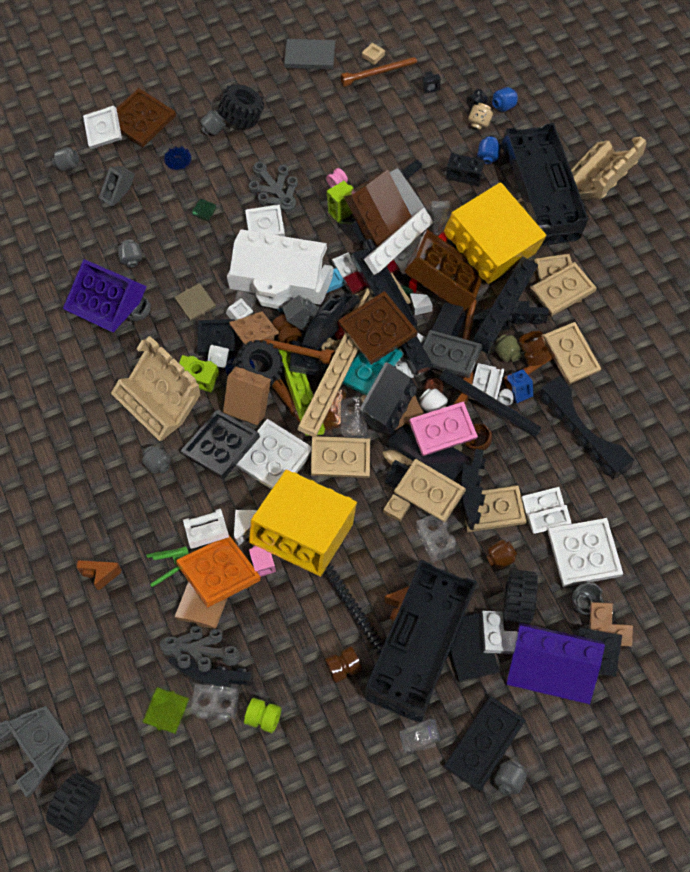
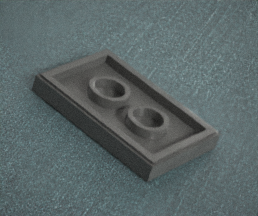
[284,39,335,69]
[422,330,482,378]

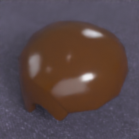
[465,424,492,451]

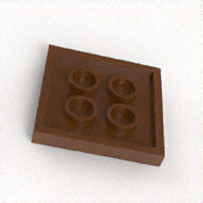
[116,88,176,147]
[338,291,418,365]

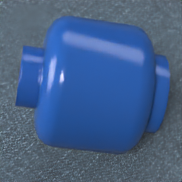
[492,87,518,112]
[477,137,501,164]

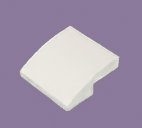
[521,487,572,534]

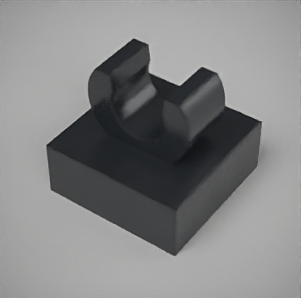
[422,71,441,94]

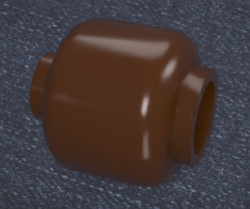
[486,540,517,570]

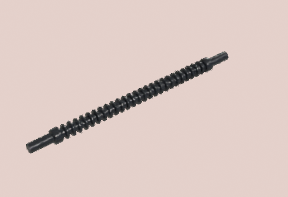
[323,562,384,654]

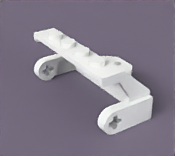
[227,230,333,309]

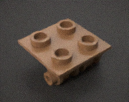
[229,312,279,345]

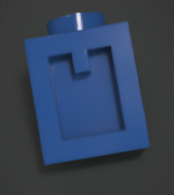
[507,370,533,403]

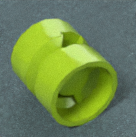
[244,698,282,734]

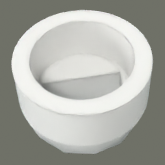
[498,389,514,405]

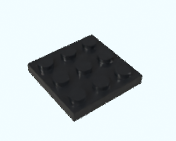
[181,410,260,479]

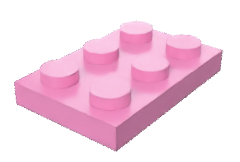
[409,402,478,457]

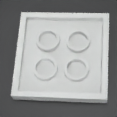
[236,419,311,490]
[548,518,623,587]

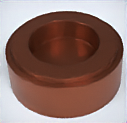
[424,378,443,393]

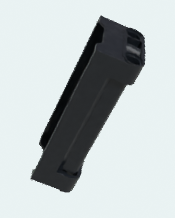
[501,123,589,246]
[365,559,477,722]

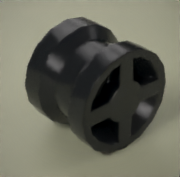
[466,89,487,109]

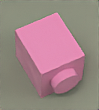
[249,546,276,577]

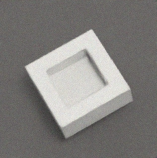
[208,345,229,368]

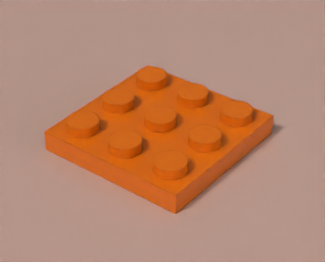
[177,535,260,608]

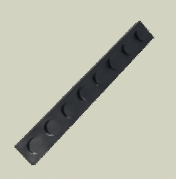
[351,249,433,375]

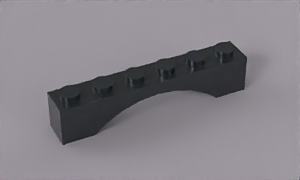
[473,256,538,354]
[540,376,634,480]

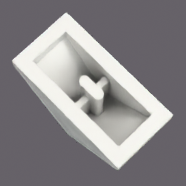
[234,510,257,546]

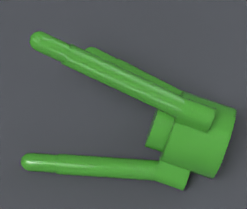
[146,546,189,587]

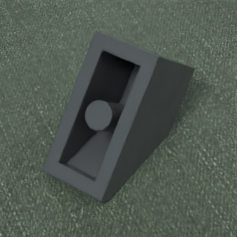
[99,166,135,206]

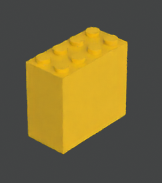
[444,182,547,284]
[249,469,357,577]

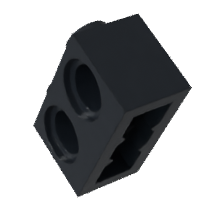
[446,153,485,187]

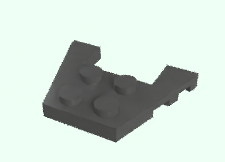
[0,706,71,798]

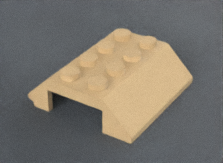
[571,137,647,200]
[111,336,200,441]

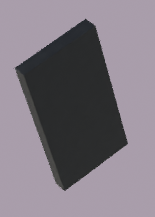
[387,423,473,481]
[443,696,526,793]

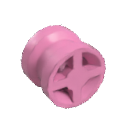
[326,168,348,188]

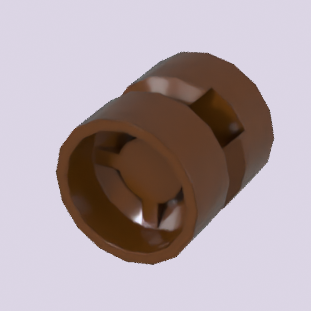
[272,314,303,344]
[519,331,550,366]
[325,646,363,684]

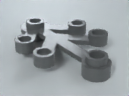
[249,161,298,212]
[160,626,239,671]

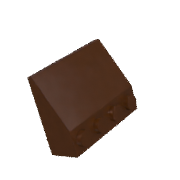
[343,169,412,248]
[404,229,482,311]

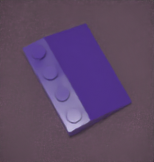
[63,259,147,333]
[506,623,605,704]

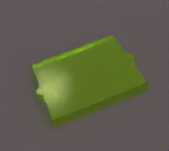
[143,688,189,734]

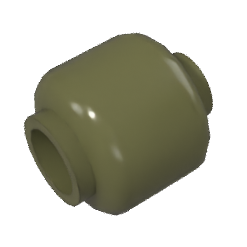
[495,334,522,362]

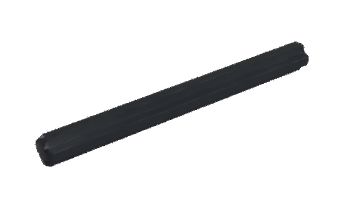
[363,239,418,328]
[440,369,541,436]

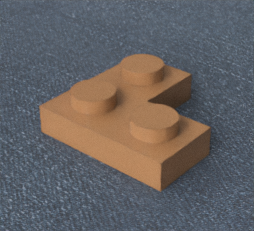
[589,602,633,646]

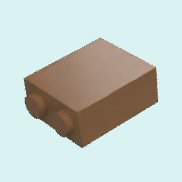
[223,367,271,425]

